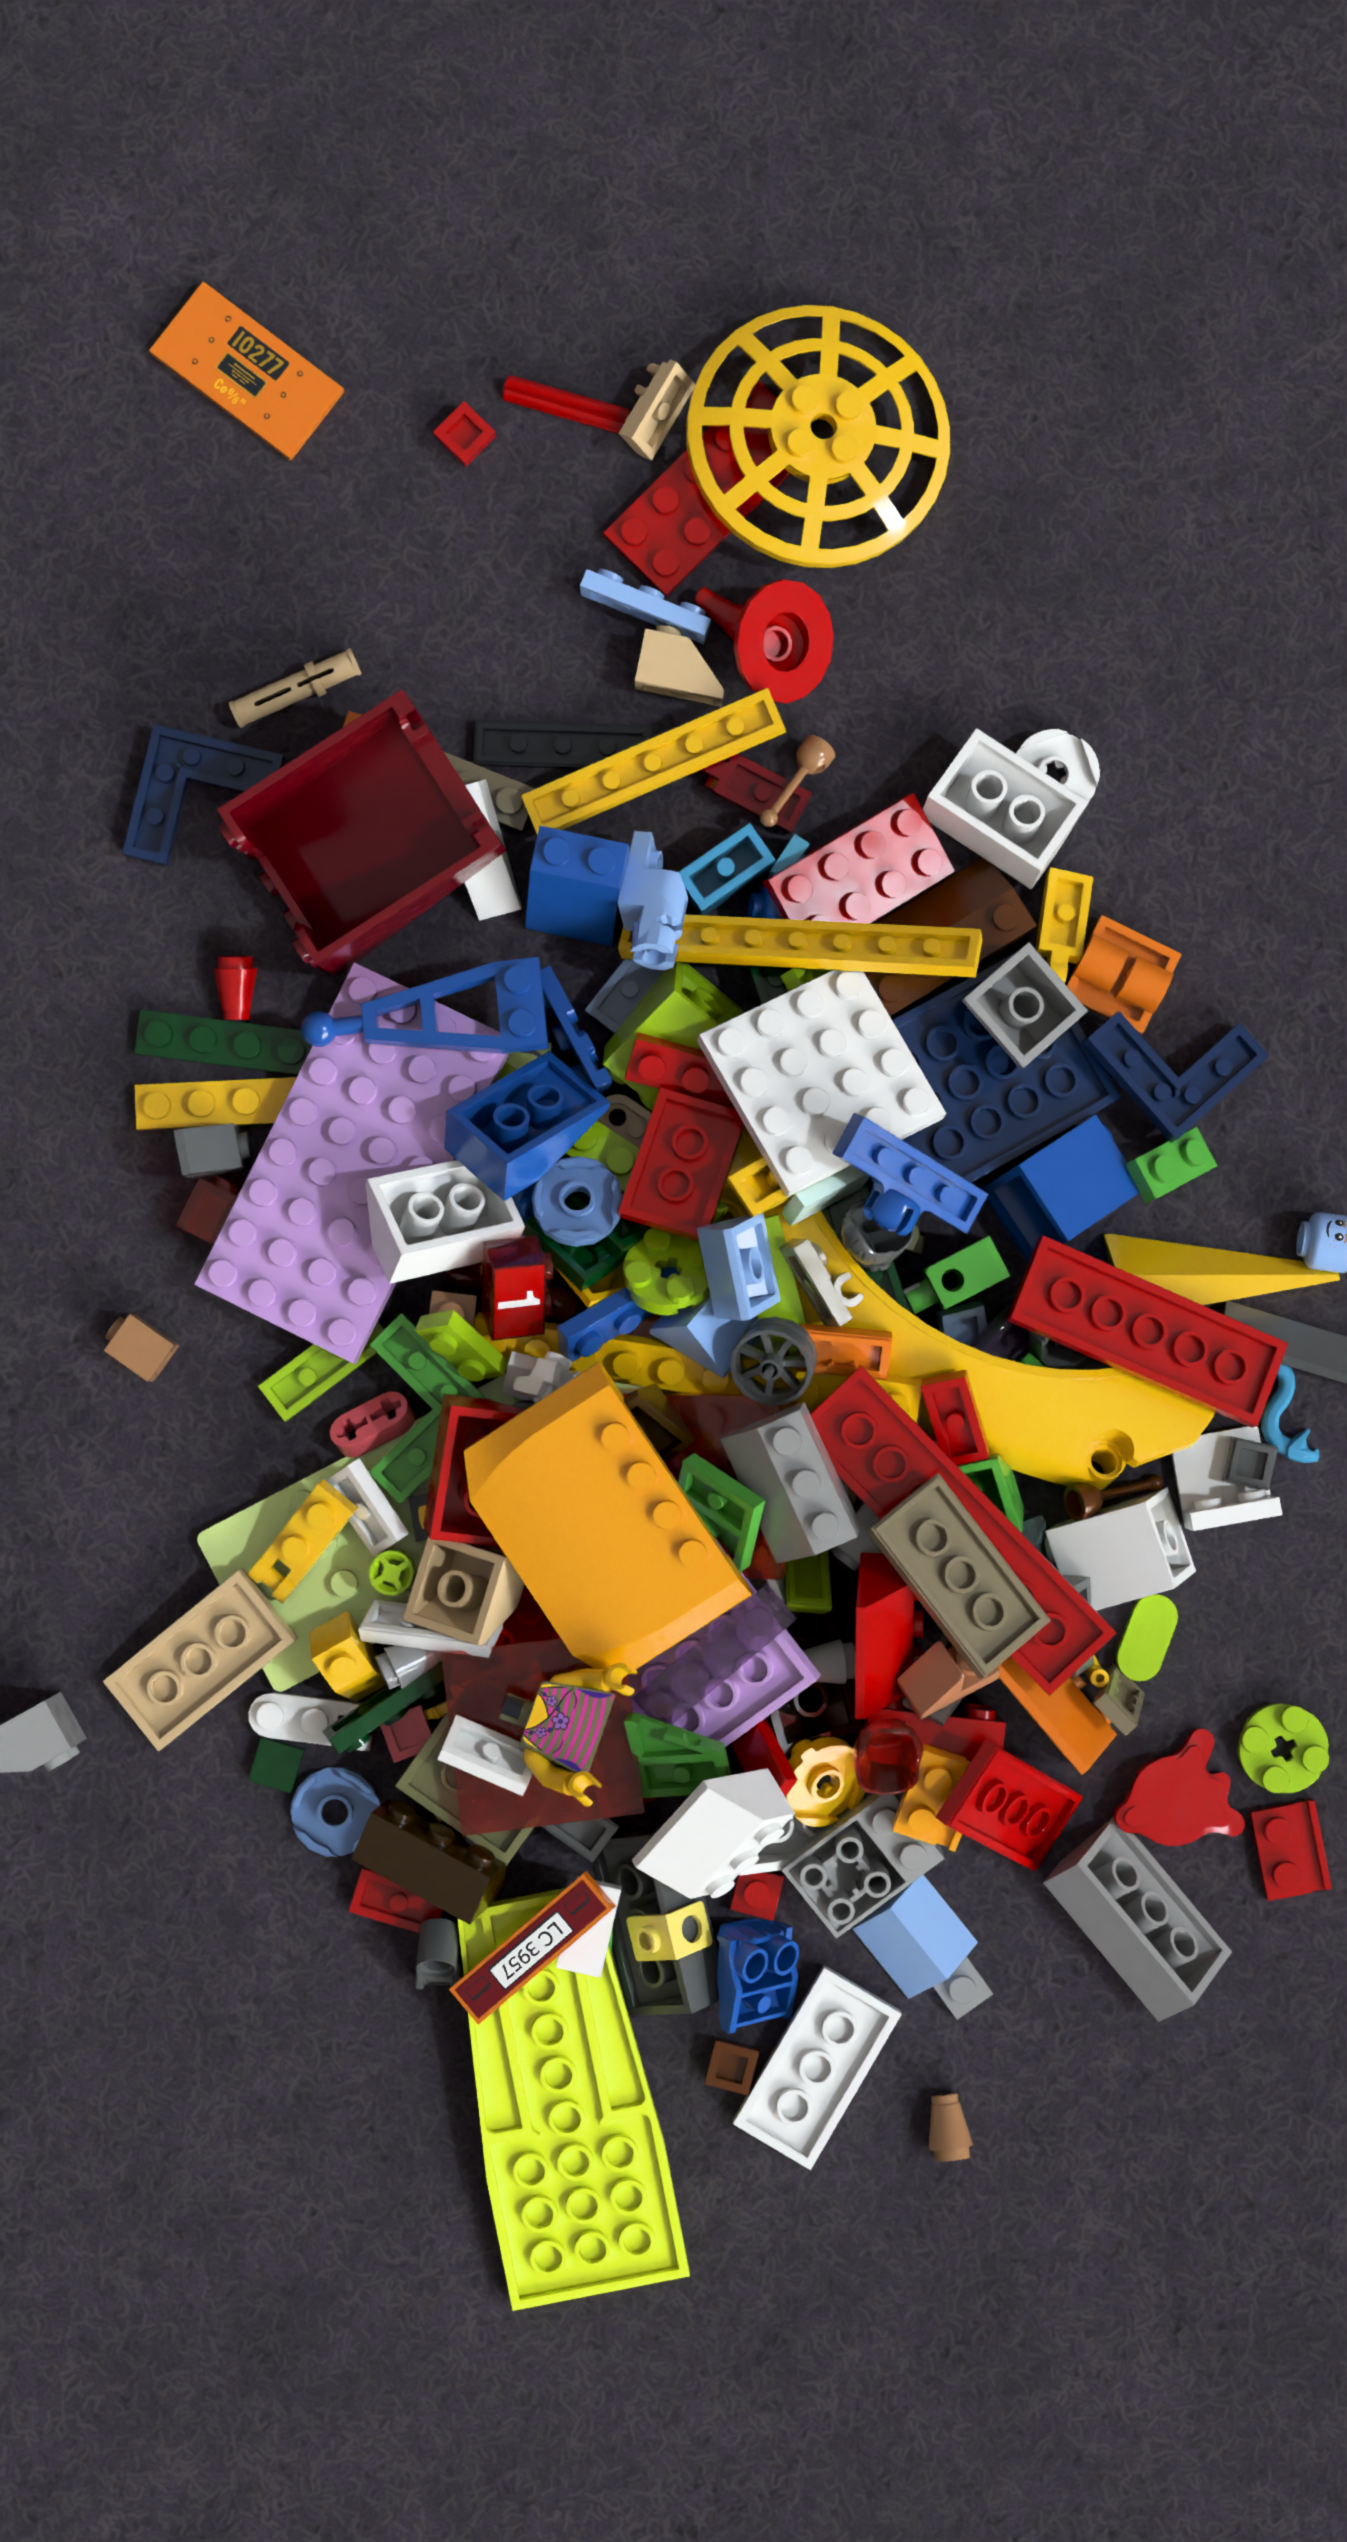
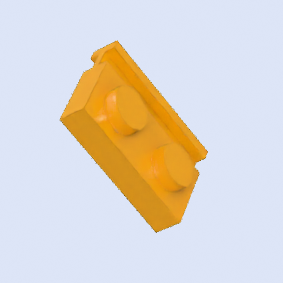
[892,1744,970,1852]

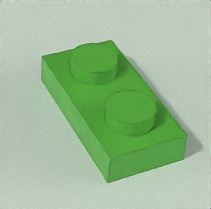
[1125,1127,1217,1204]

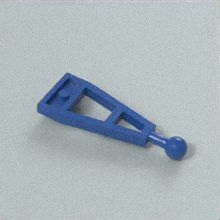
[301,957,549,1054]

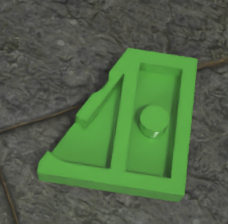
[678,1453,765,1573]
[624,1712,731,1798]

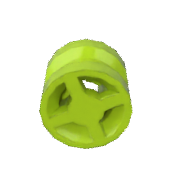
[369,1548,416,1596]

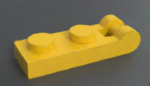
[247,1479,358,1604]

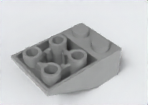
[781,1773,945,1939]

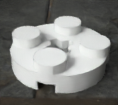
[1016,729,1100,802]

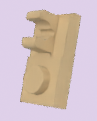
[619,360,696,461]

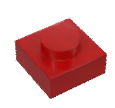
[433,401,497,468]
[730,1872,785,1921]

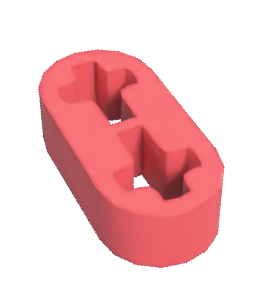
[330,1391,415,1458]

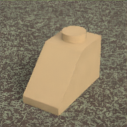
[635,625,724,707]

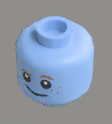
[1296,1212,1347,1273]

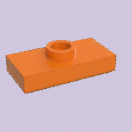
[796,1323,892,1380]

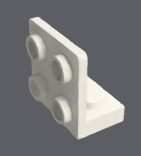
[1171,1426,1282,1531]

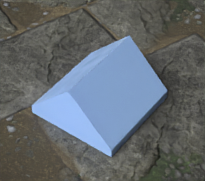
[697,1213,781,1321]
[650,1295,760,1379]
[852,1875,978,1999]

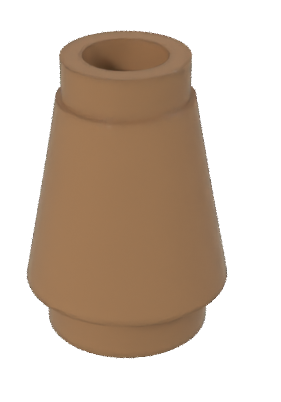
[929,2093,973,2162]

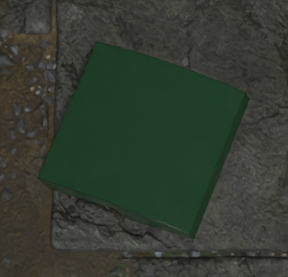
[522,1192,651,1292]

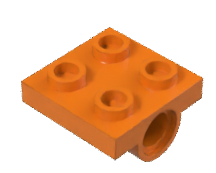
[1066,915,1182,1035]

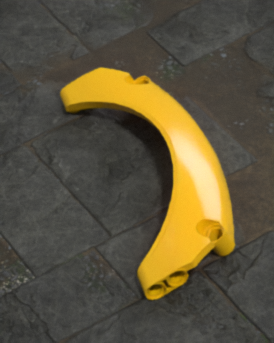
[720,1126,1216,1491]

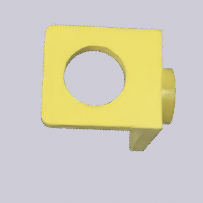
[626,1901,713,1961]

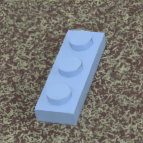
[580,569,711,645]

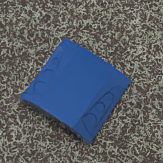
[717,1918,799,2034]

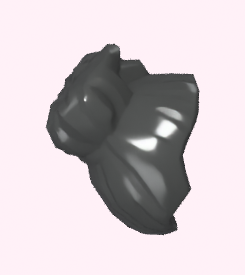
[840,1200,914,1272]

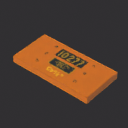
[149,281,345,461]

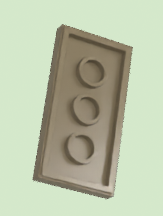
[866,1473,1051,1679]

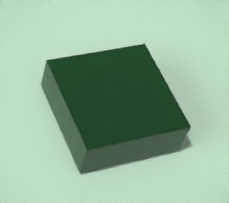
[248,1736,305,1793]

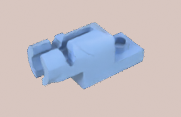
[618,831,688,970]

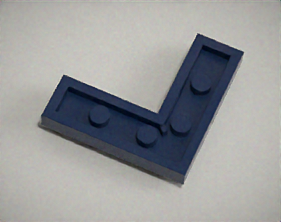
[122,724,285,866]
[1082,1011,1269,1143]

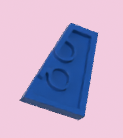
[541,966,612,1094]

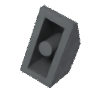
[173,1123,252,1180]

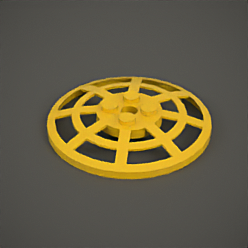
[686,305,950,568]

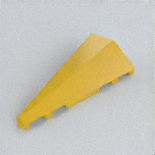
[1103,1234,1340,1305]

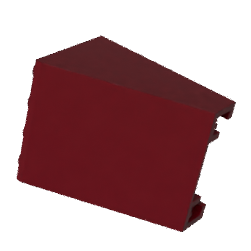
[217,689,507,976]

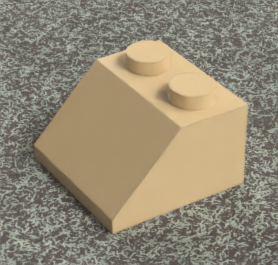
[402,1536,525,1646]

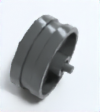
[730,1317,818,1406]

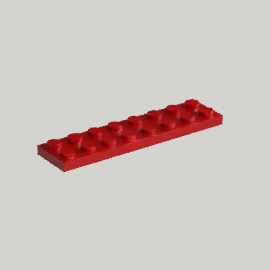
[810,1365,1117,1696]

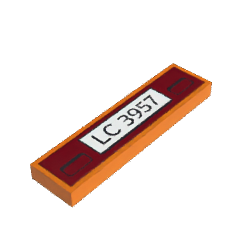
[449,1871,616,2025]

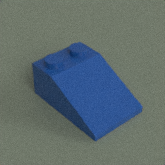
[444,1051,610,1201]

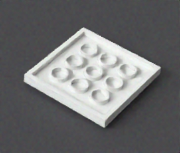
[697,970,947,1198]

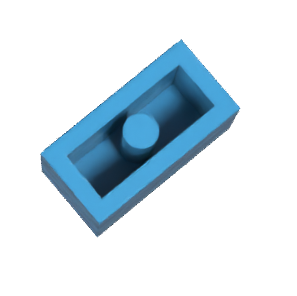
[678,823,776,915]

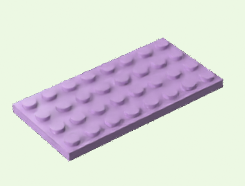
[194,962,510,1364]

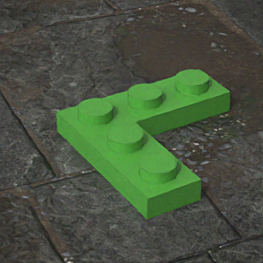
[369,1313,487,1504]

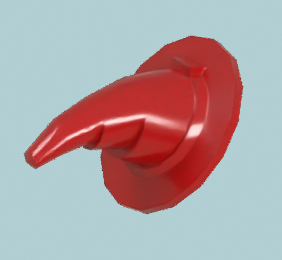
[694,579,834,703]

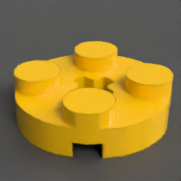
[786,1737,869,1827]

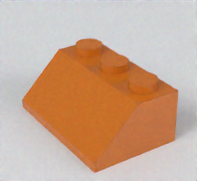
[998,1656,1117,1775]

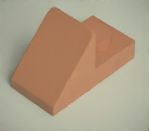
[896,1641,1000,1720]

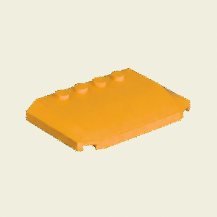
[464,1361,753,1677]

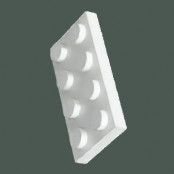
[733,1965,902,2170]

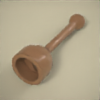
[760,735,835,827]

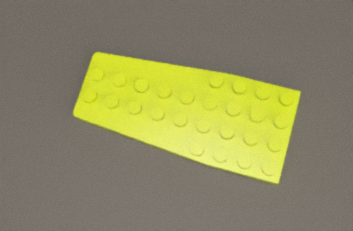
[458,1888,690,2311]

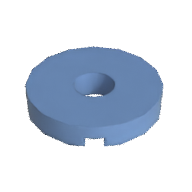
[532,1156,623,1247]
[291,1767,380,1857]

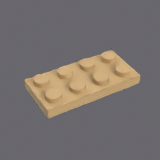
[103,1568,298,1752]

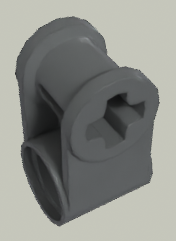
[416,1918,463,1990]

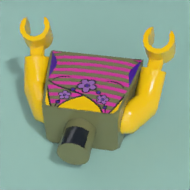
[499,1663,637,1807]

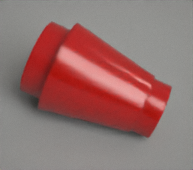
[213,956,258,1020]

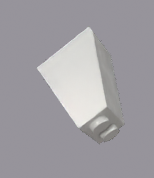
[1045,1487,1196,1611]

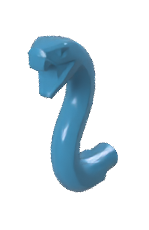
[1261,1364,1319,1463]

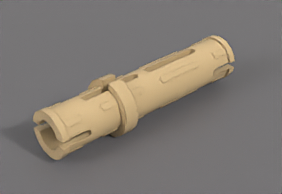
[228,648,362,728]

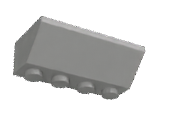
[1043,1816,1232,2022]

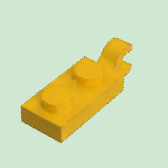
[1035,867,1093,983]

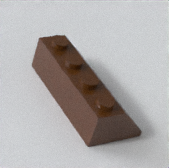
[864,858,1037,1019]

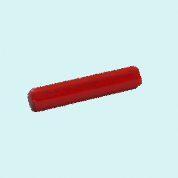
[502,375,631,434]

